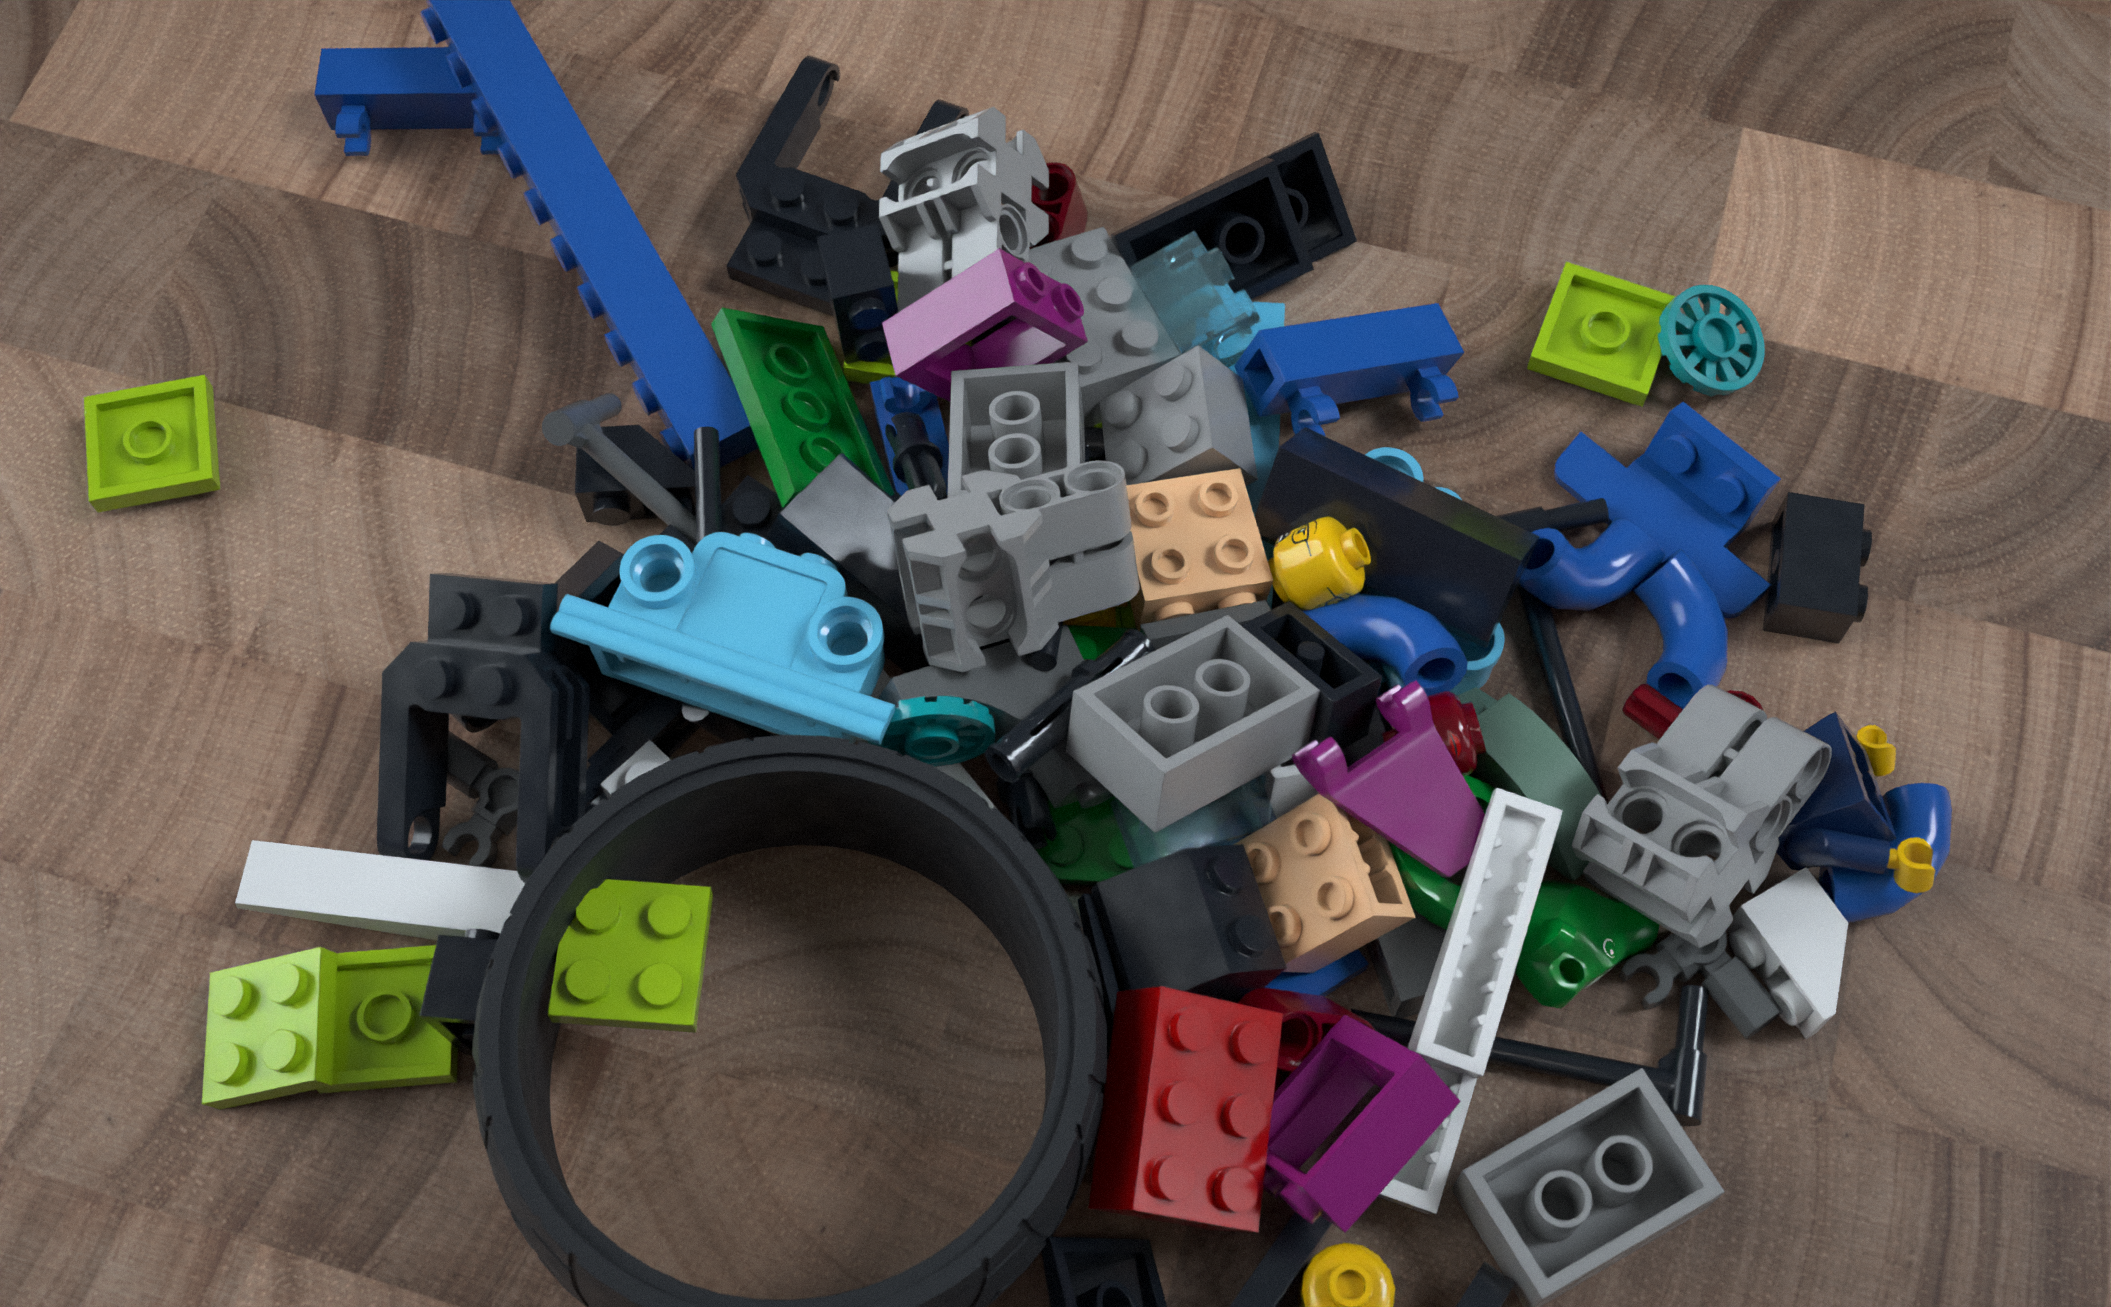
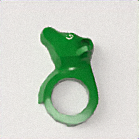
[1387,776,1660,1009]

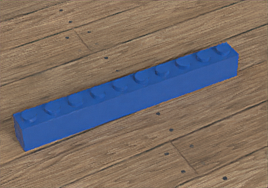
[420,0,759,471]

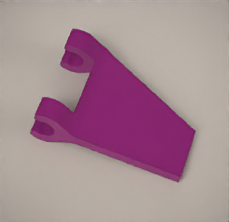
[1292,681,1485,878]

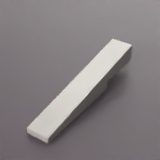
[1377,788,1563,1214]
[235,840,525,940]

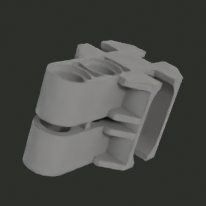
[879,107,1049,316]
[887,461,1140,672]
[1572,685,1832,948]

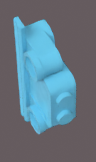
[550,532,896,745]

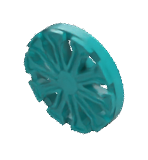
[1658,285,1765,396]
[867,696,995,767]

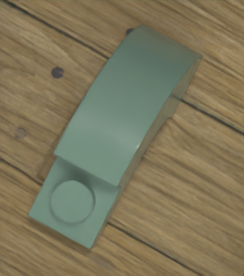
[1457,687,1602,882]

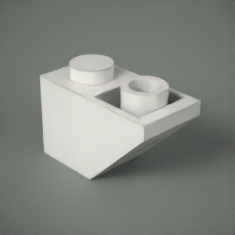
[1727,867,1848,1039]

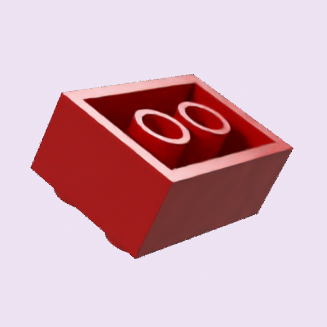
[1088,986,1283,1232]

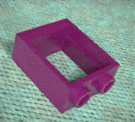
[882,248,1088,402]
[1263,1015,1461,1233]

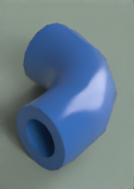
[1518,517,1665,611]
[1632,549,1728,709]
[1299,594,1468,696]
[1819,783,1952,923]

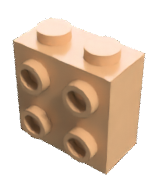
[1127,468,1273,631]
[1233,794,1416,973]

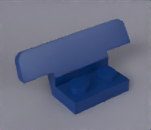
[1554,402,1781,618]

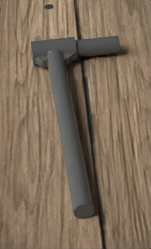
[542,393,697,546]

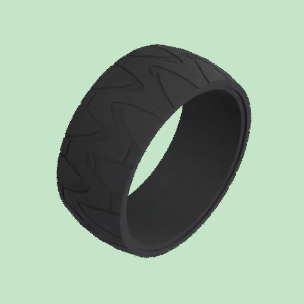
[472,735,1107,1307]

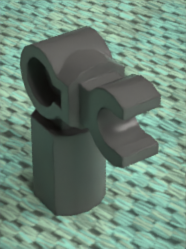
[442,731,519,868]
[1619,932,1783,1039]

